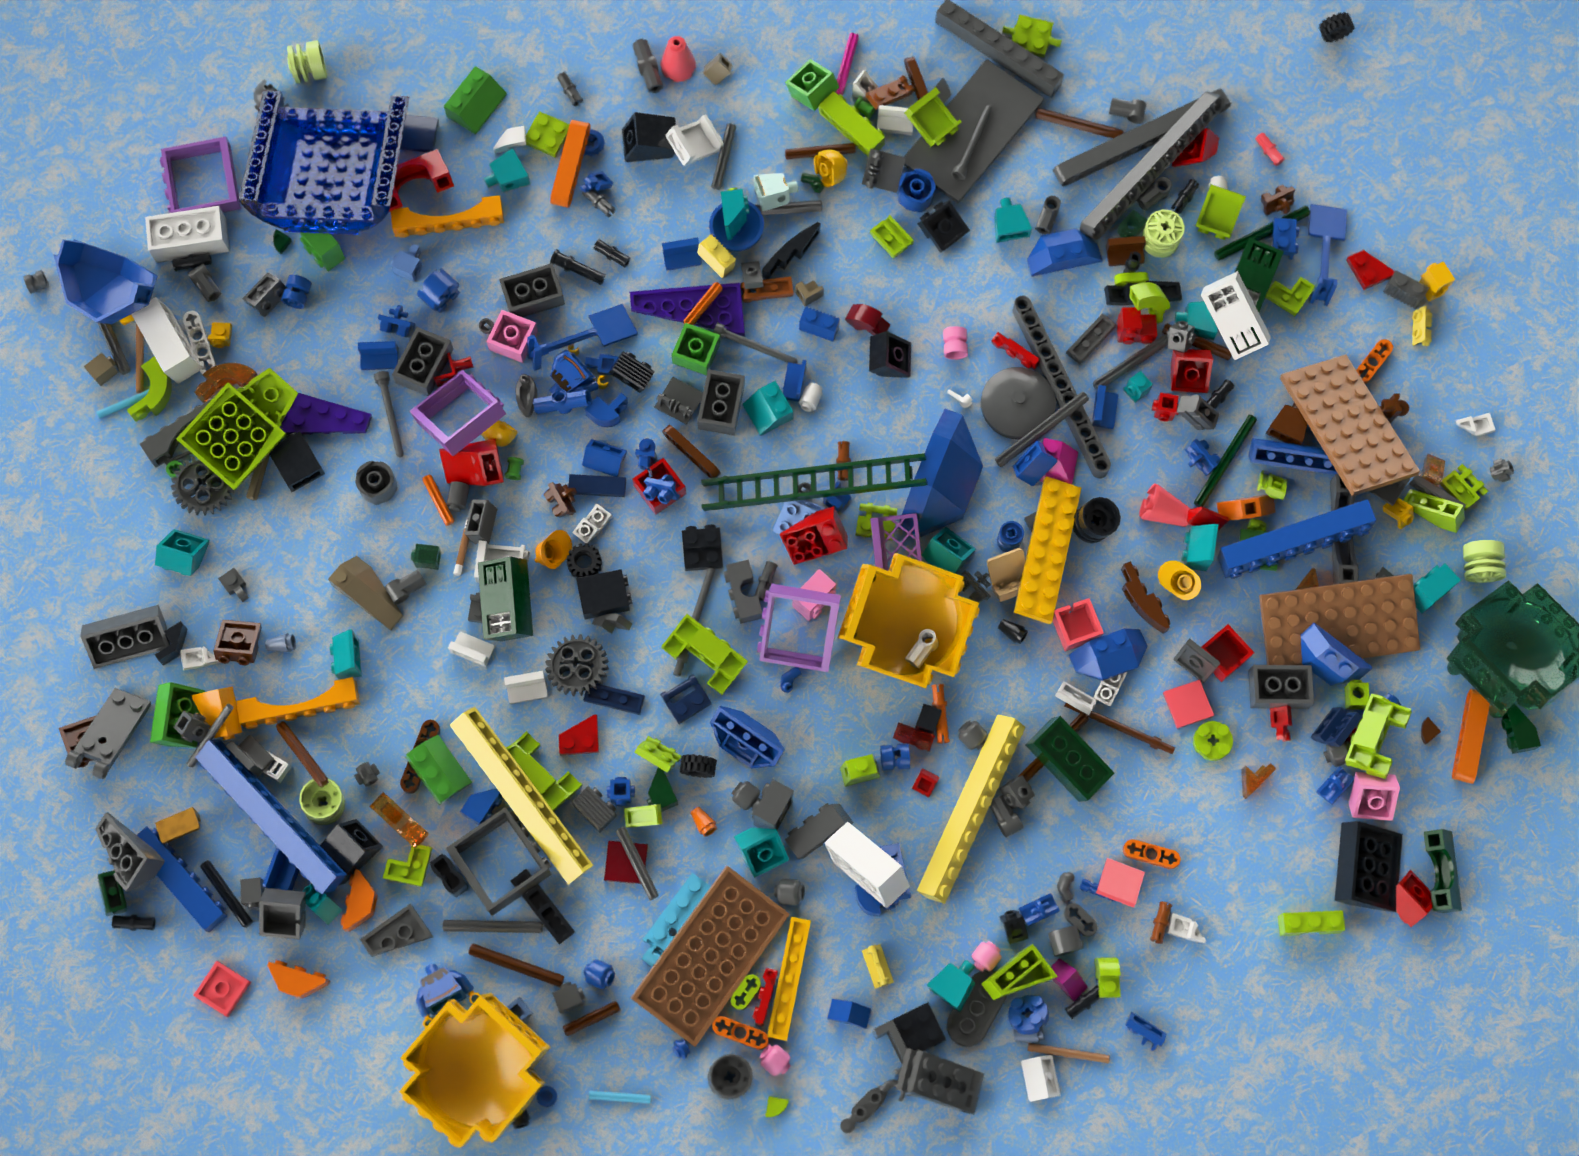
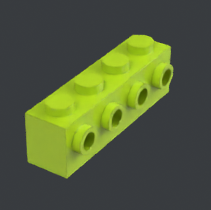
[818,91,885,157]

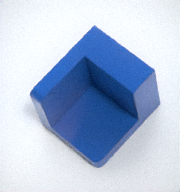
[823,481,851,513]

